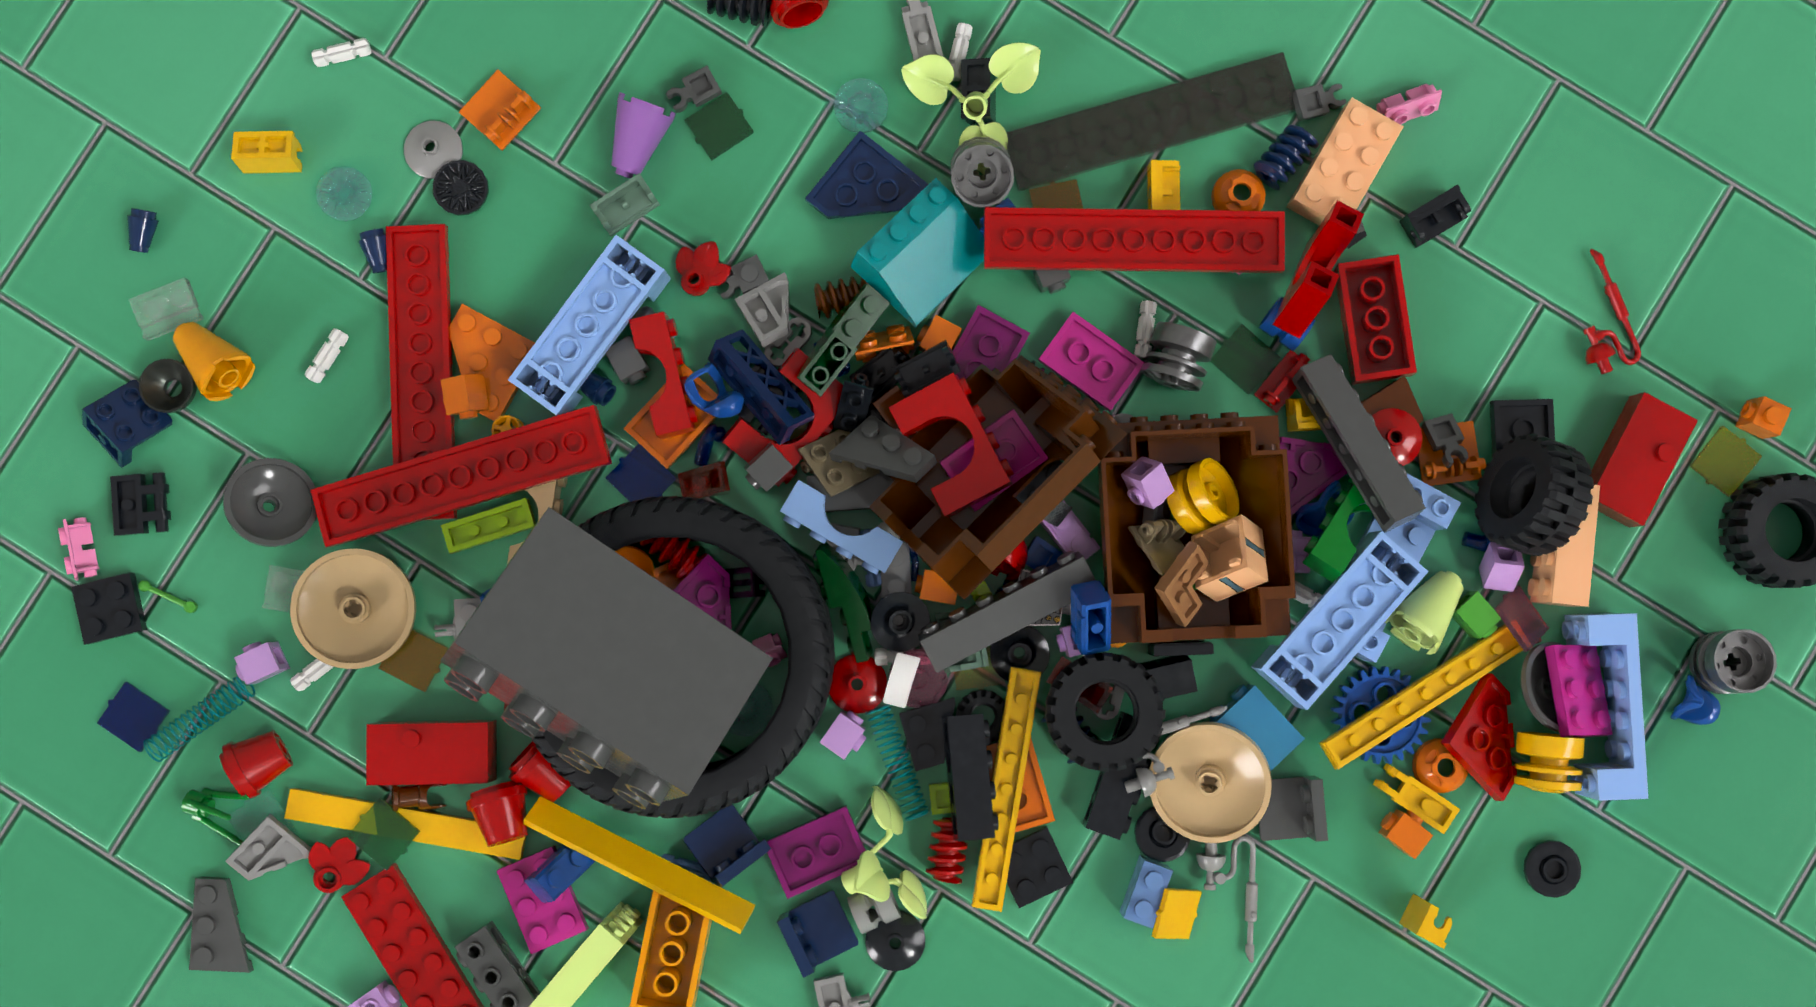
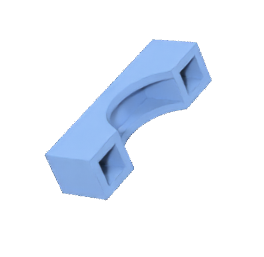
[780,480,903,575]

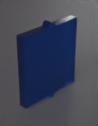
[605,444,677,502]
[97,682,170,752]

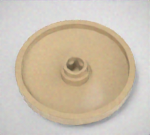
[290,549,416,669]
[1149,722,1272,843]

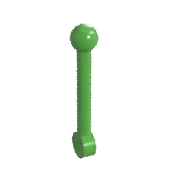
[138,580,198,613]

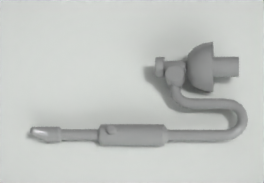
[1124,706,1228,798]
[1196,835,1258,963]

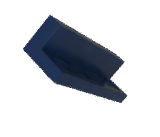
[708,329,815,445]

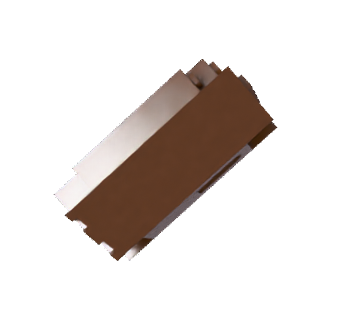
[869,355,1128,600]
[1098,412,1296,644]

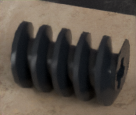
[707,0,771,28]

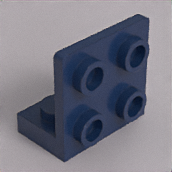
[82,380,172,468]
[683,804,771,887]
[777,890,859,978]

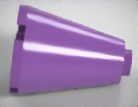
[611,92,676,179]

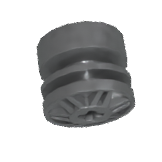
[951,137,1014,207]
[1141,322,1217,391]
[1689,629,1777,694]

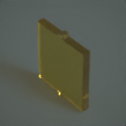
[1690,426,1762,497]

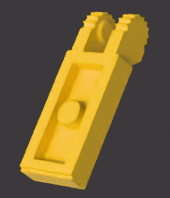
[1373,763,1460,834]

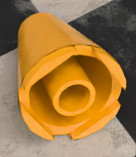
[173,322,255,401]

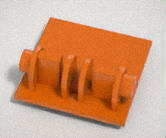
[459,69,541,151]
[855,324,915,363]
[1418,421,1486,486]

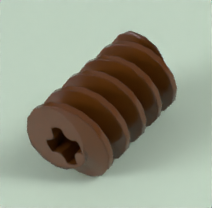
[814,276,868,319]

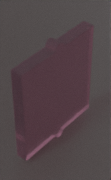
[1494,585,1549,652]

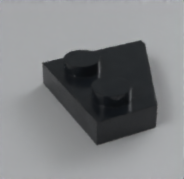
[899,697,955,771]

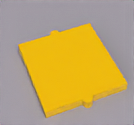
[1152,888,1202,939]

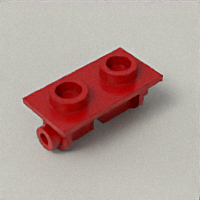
[1254,350,1310,413]

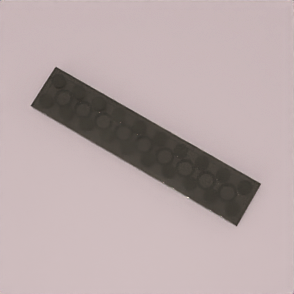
[1005,52,1296,192]

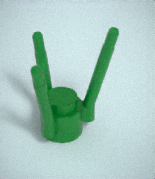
[181,788,249,845]

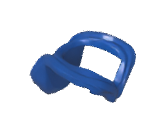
[684,362,744,418]
[1295,480,1354,537]
[1670,674,1721,725]

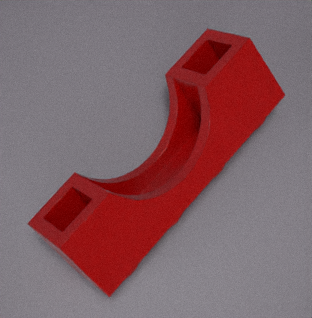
[629,311,698,439]

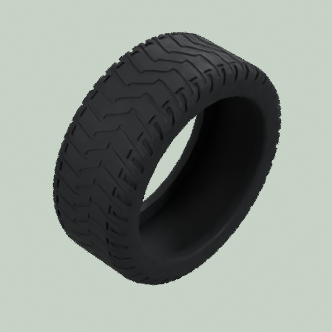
[531,496,835,818]

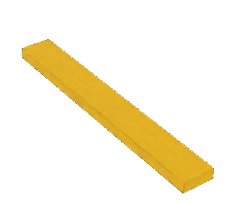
[1319,621,1529,769]
[971,666,1041,912]
[284,788,528,860]
[523,796,755,934]

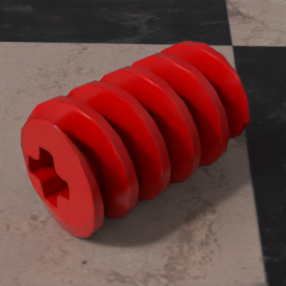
[640,538,707,579]
[925,817,968,884]

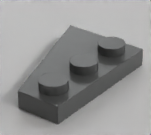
[829,415,937,483]
[189,877,254,973]

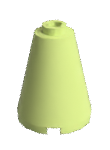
[1385,571,1464,655]

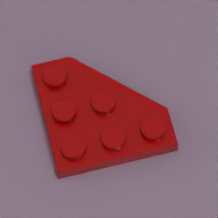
[1441,673,1517,801]

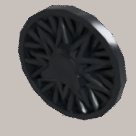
[433,160,489,216]
[1134,806,1190,862]
[1523,840,1581,898]

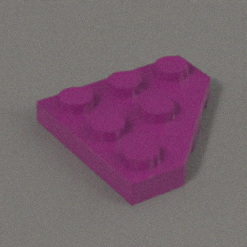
[1279,437,1348,515]
[673,554,732,629]

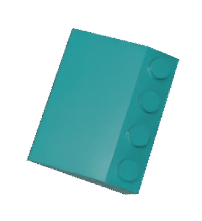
[850,178,984,328]

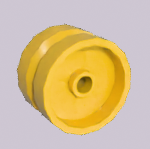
[1166,458,1239,535]

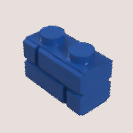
[1071,580,1111,656]
[524,845,595,903]

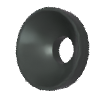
[139,359,197,413]

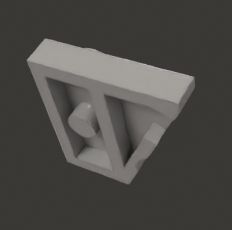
[735,272,789,348]
[225,814,311,881]

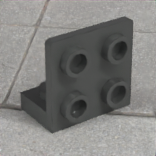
[1258,776,1328,842]

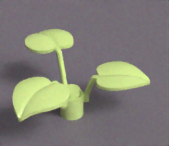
[901,42,1041,175]
[841,785,927,920]

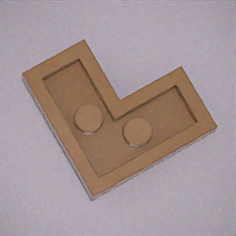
[1155,541,1209,627]

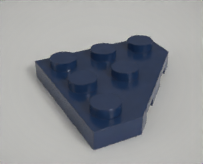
[805,131,929,219]

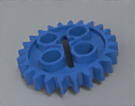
[1330,666,1431,764]

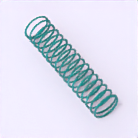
[143,675,255,762]
[865,704,930,821]

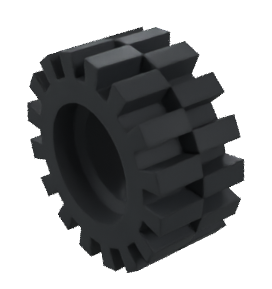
[956,689,1005,745]

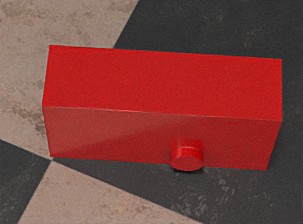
[1334,254,1417,385]
[1589,392,1698,528]
[366,720,497,786]

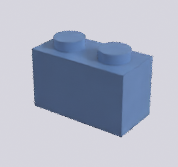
[1119,855,1173,929]

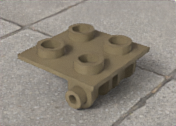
[798,429,880,498]
[1128,519,1186,575]

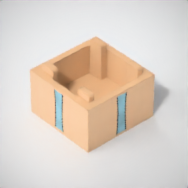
[1191,514,1268,602]

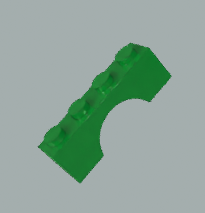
[1302,477,1372,583]

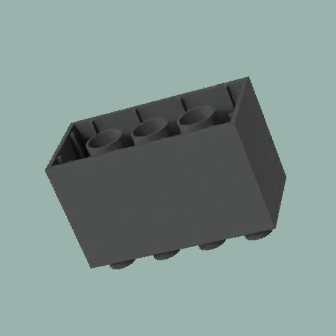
[440,507,773,809]

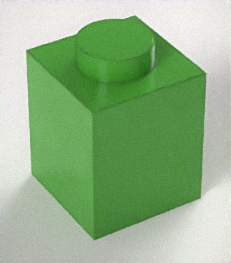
[1452,591,1502,639]

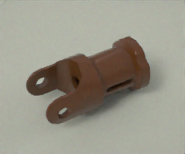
[391,784,447,811]

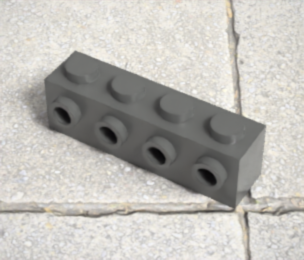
[455,921,540,1007]

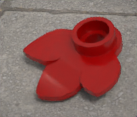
[675,241,732,296]
[308,836,371,893]

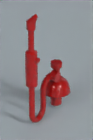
[1583,249,1641,375]

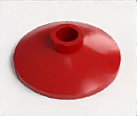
[1372,408,1422,466]
[829,654,887,714]

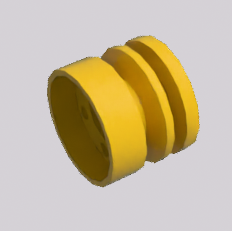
[1514,732,1585,793]

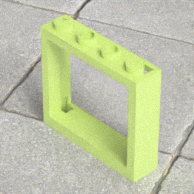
[529,902,643,1007]

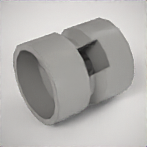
[847,888,901,934]

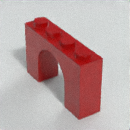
[1272,200,1364,339]
[721,347,843,487]
[888,372,1014,518]

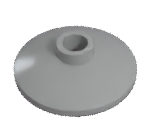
[404,121,463,179]

